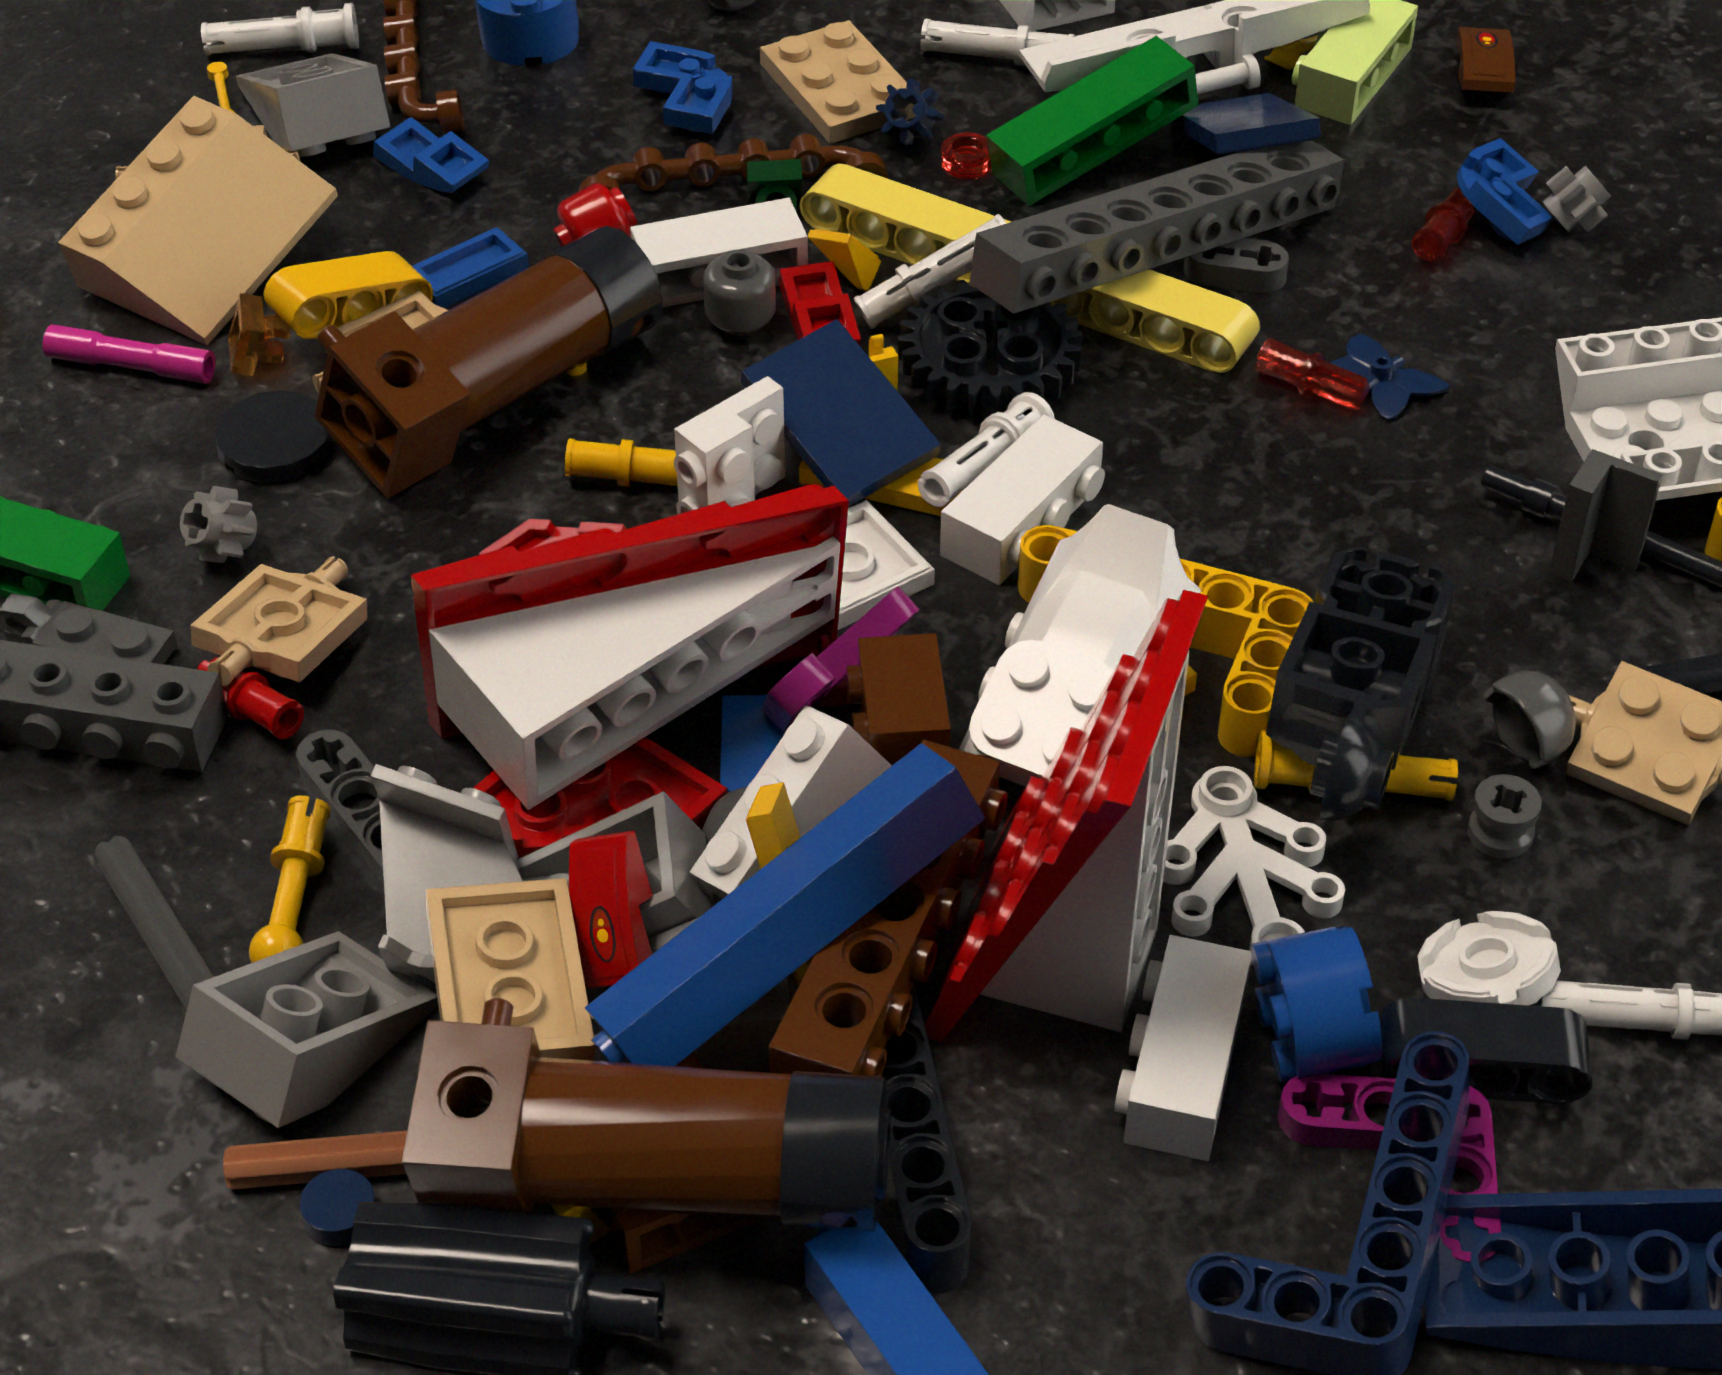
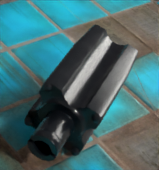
[333,1202,665,1375]

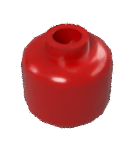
[553,183,638,247]

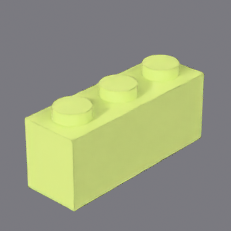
[1292,0,1418,125]

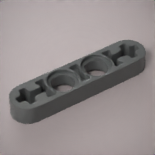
[296,730,384,887]

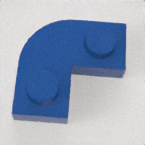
[632,41,733,134]
[1457,138,1554,245]

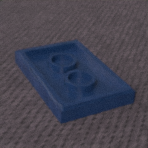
[1172,93,1321,155]
[740,319,941,507]

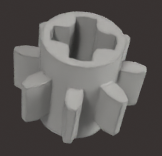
[1543,165,1612,232]
[180,486,257,563]

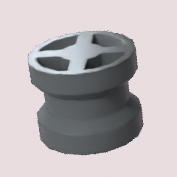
[1467,774,1542,859]

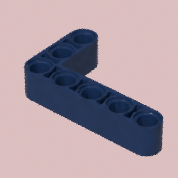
[1186,1031,1469,1375]

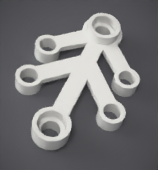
[1163,766,1345,965]

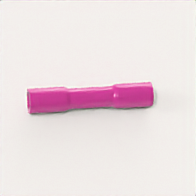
[43,324,216,384]

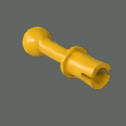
[249,796,331,963]

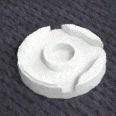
[1418,911,1561,1006]

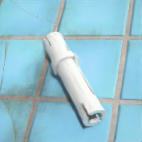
[920,19,1075,66]
[854,214,1006,329]
[1536,981,1722,1040]

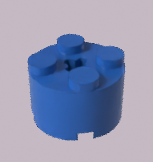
[474,0,579,66]
[1251,925,1383,1083]

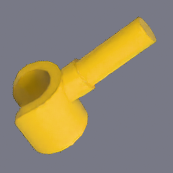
[1264,35,1318,70]

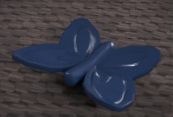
[1320,334,1449,421]

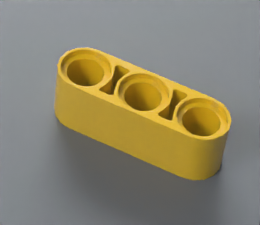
[264,251,433,339]

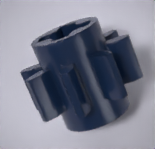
[876,78,944,147]

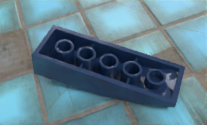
[1425,1189,1722,1369]

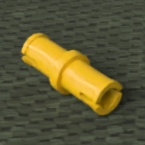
[565,438,678,488]

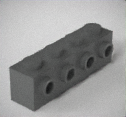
[0,640,229,772]

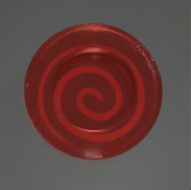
[941,132,992,179]

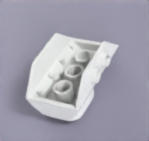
[959,504,1201,786]

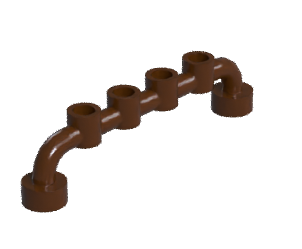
[383,0,465,134]
[578,134,888,192]

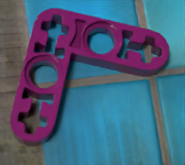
[761,586,920,733]
[1277,1074,1501,1263]

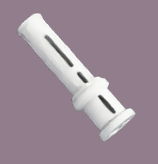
[201,3,359,56]
[918,392,1055,507]

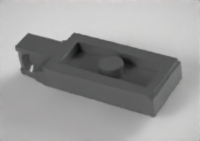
[0,594,177,664]

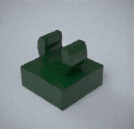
[747,159,802,210]

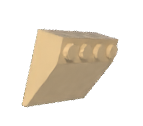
[58,96,338,346]

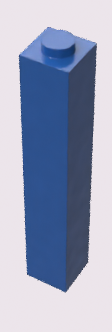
[585,743,986,1066]
[804,1222,989,1375]

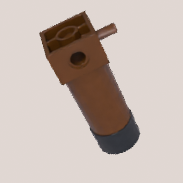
[314,226,663,499]
[402,998,891,1232]

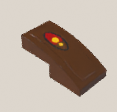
[1456,27,1515,93]

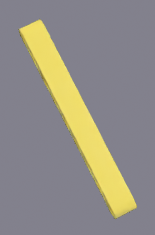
[799,163,1260,373]

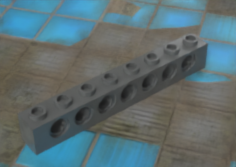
[970,140,1345,314]

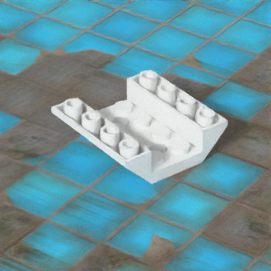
[1555,317,1722,500]

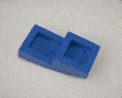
[373,117,489,193]

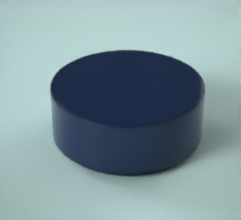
[300,1169,376,1246]

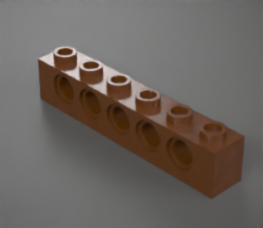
[769,740,1007,1077]

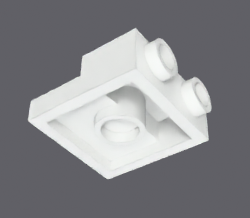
[674,376,785,514]

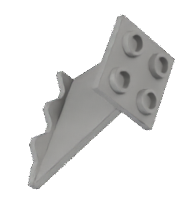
[371,764,523,984]

